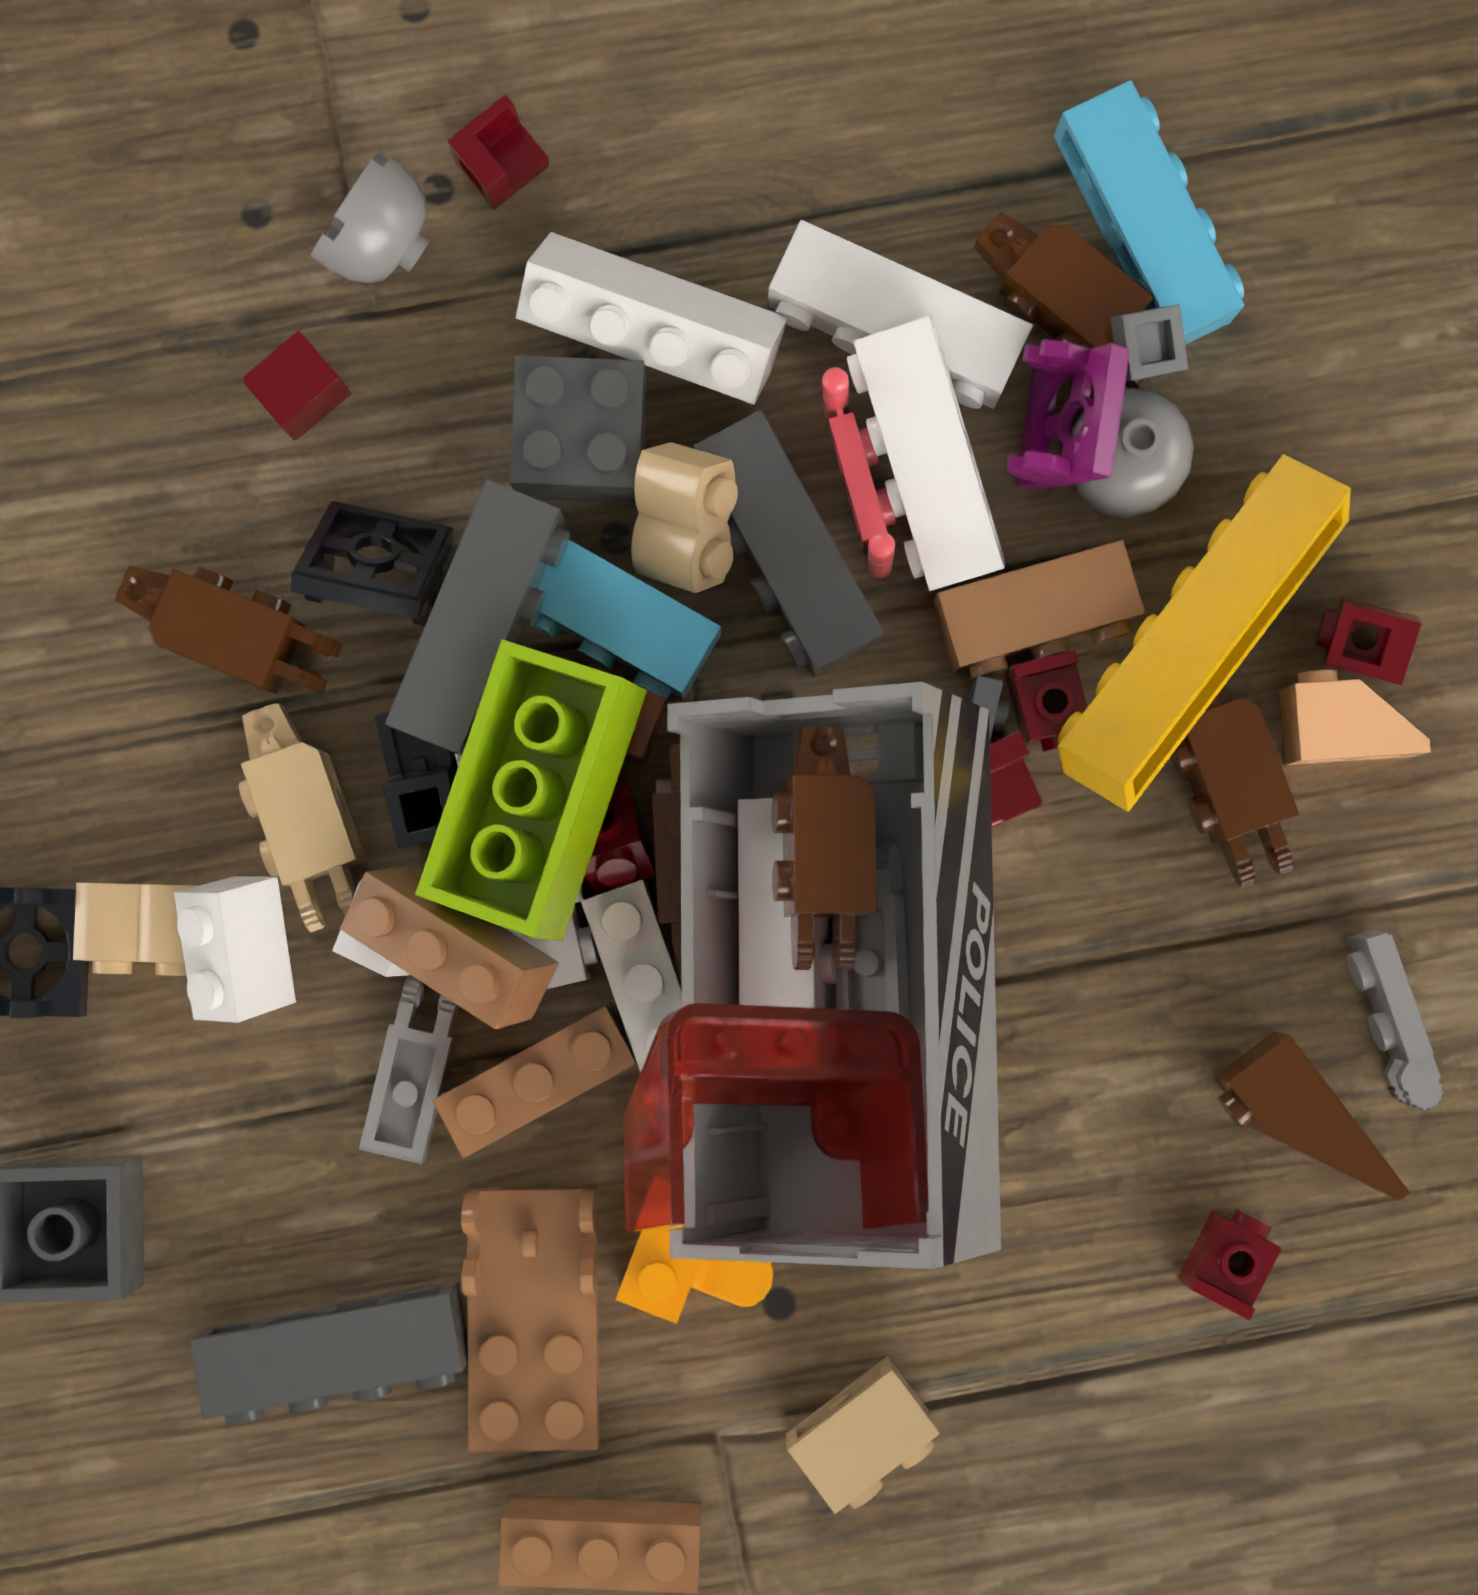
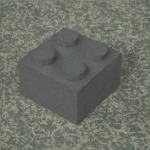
[510,356,648,503]
[0,1156,144,1303]

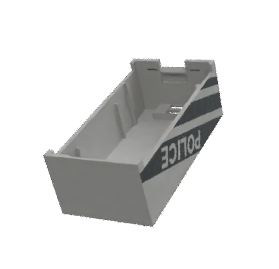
[667,682,1001,1269]

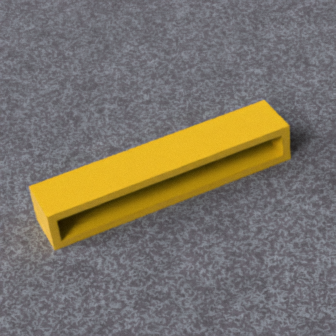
[1058,454,1351,812]

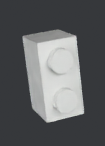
[174,876,296,1023]

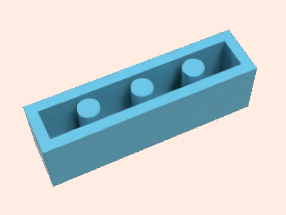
[1054,80,1245,345]
[533,540,721,700]

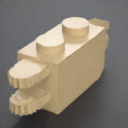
[239,703,367,932]

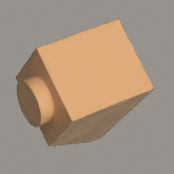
[1279,670,1431,765]

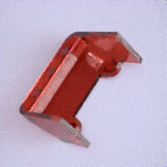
[624,1003,929,1231]

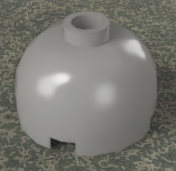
[310,150,430,284]
[1071,388,1194,519]

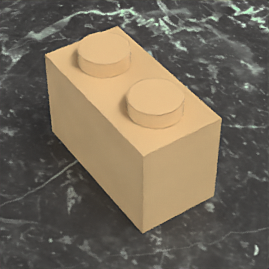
[786,1356,940,1514]

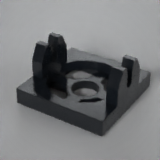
[291,501,453,626]
[0,887,89,1018]

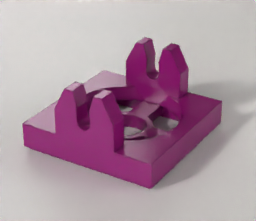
[1006,339,1130,491]

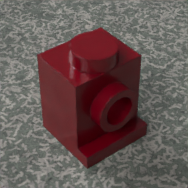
[1315,597,1422,685]
[1005,650,1087,753]
[585,780,656,895]
[1178,1209,1282,1321]

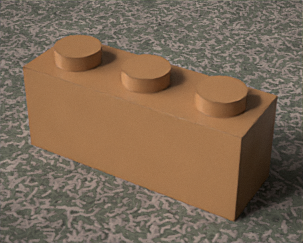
[932,540,1145,679]
[339,867,559,1030]
[432,1003,637,1158]
[498,1496,702,1594]

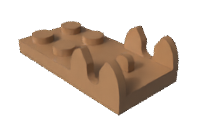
[461,1186,599,1452]

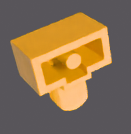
[615,1166,773,1324]

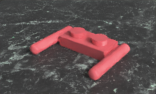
[822,367,896,579]

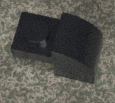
[374,711,458,848]

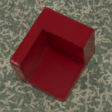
[447,95,549,210]
[243,330,352,440]
[990,731,1042,828]

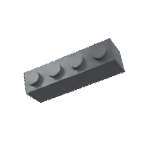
[694,410,884,677]
[385,479,570,756]
[190,1282,468,1425]

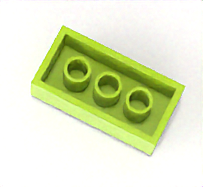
[415,639,647,941]

